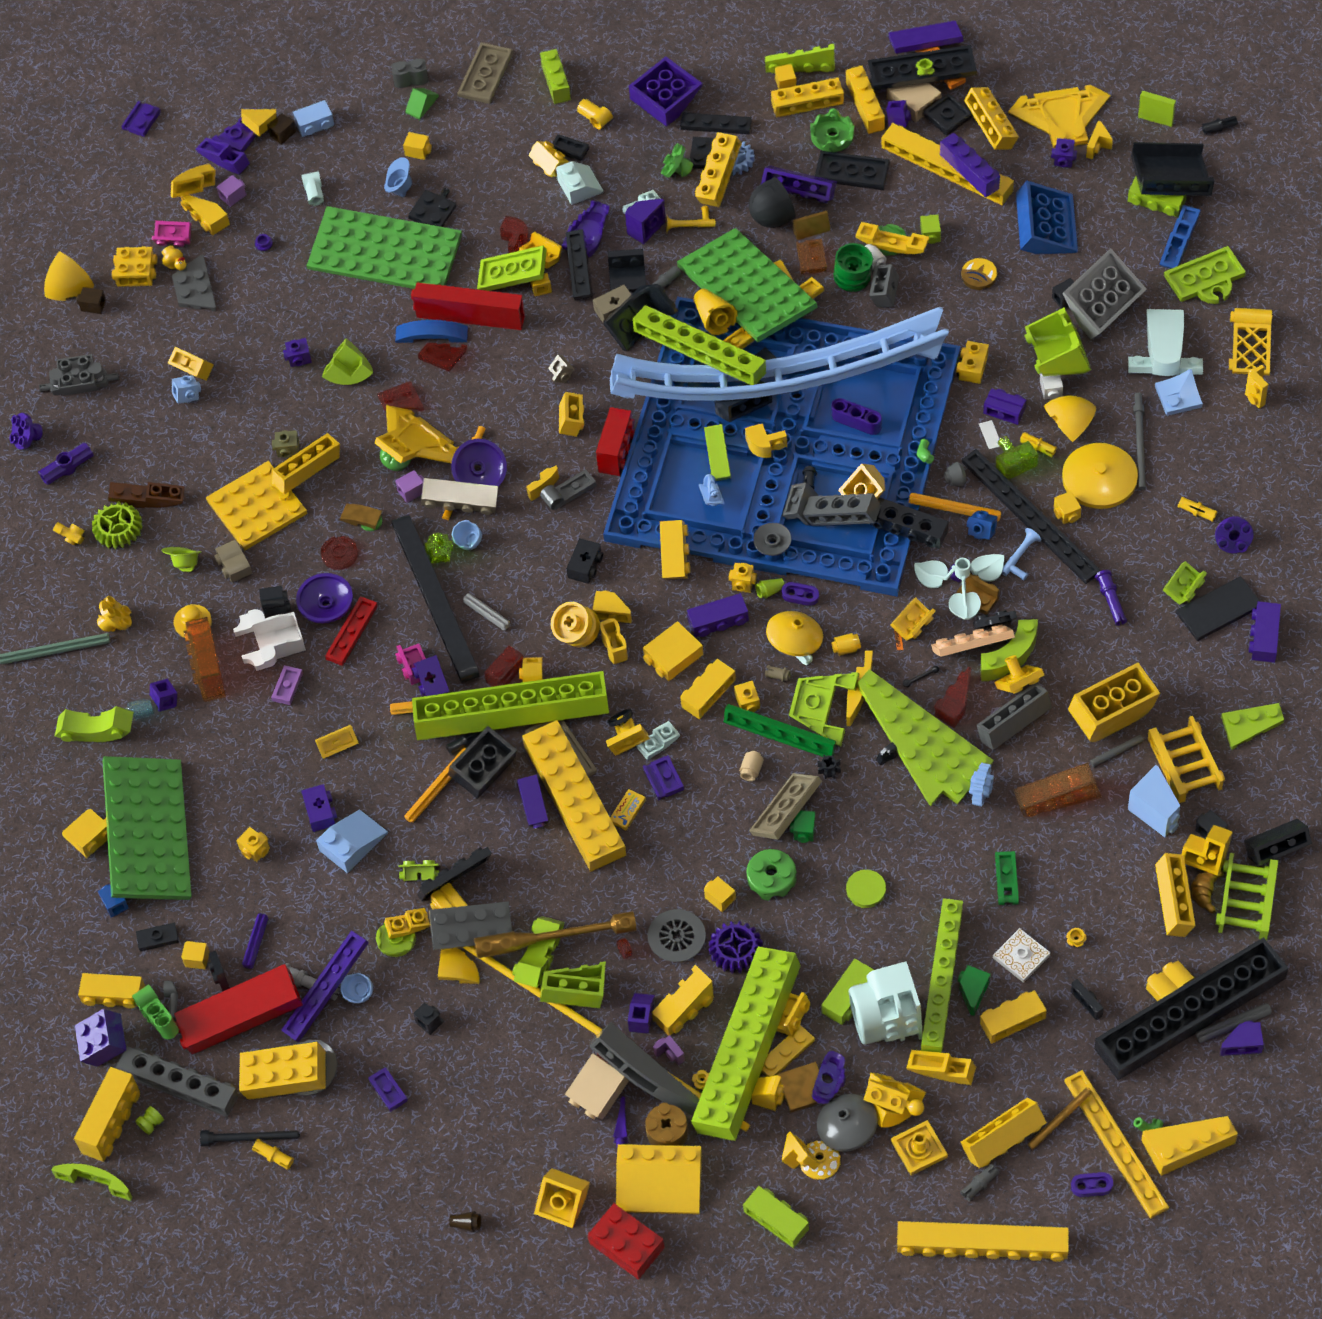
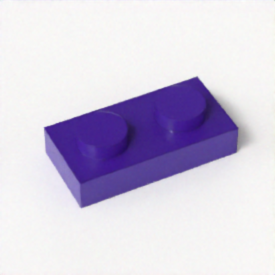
[368,1067,408,1112]

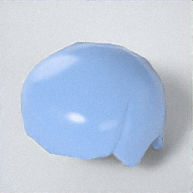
[451,520,482,550]
[340,973,373,1004]

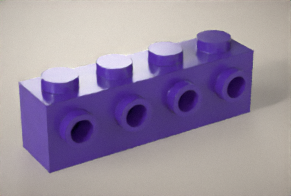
[940,133,1000,198]
[761,166,837,202]

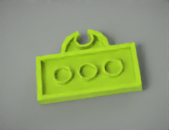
[1164,246,1246,304]

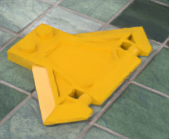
[1008,85,1111,148]
[375,405,459,463]

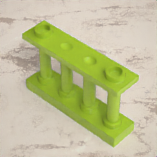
[1215,853,1278,940]

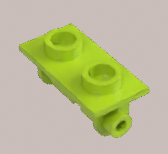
[398,860,440,881]

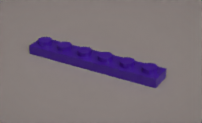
[281,930,369,1043]

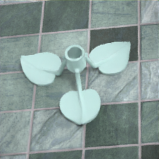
[914,554,1004,620]

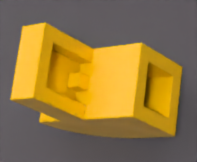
[745,423,787,458]

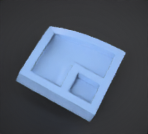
[1155,369,1202,416]

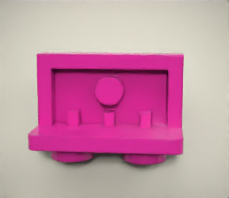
[152,221,191,247]
[395,644,433,685]

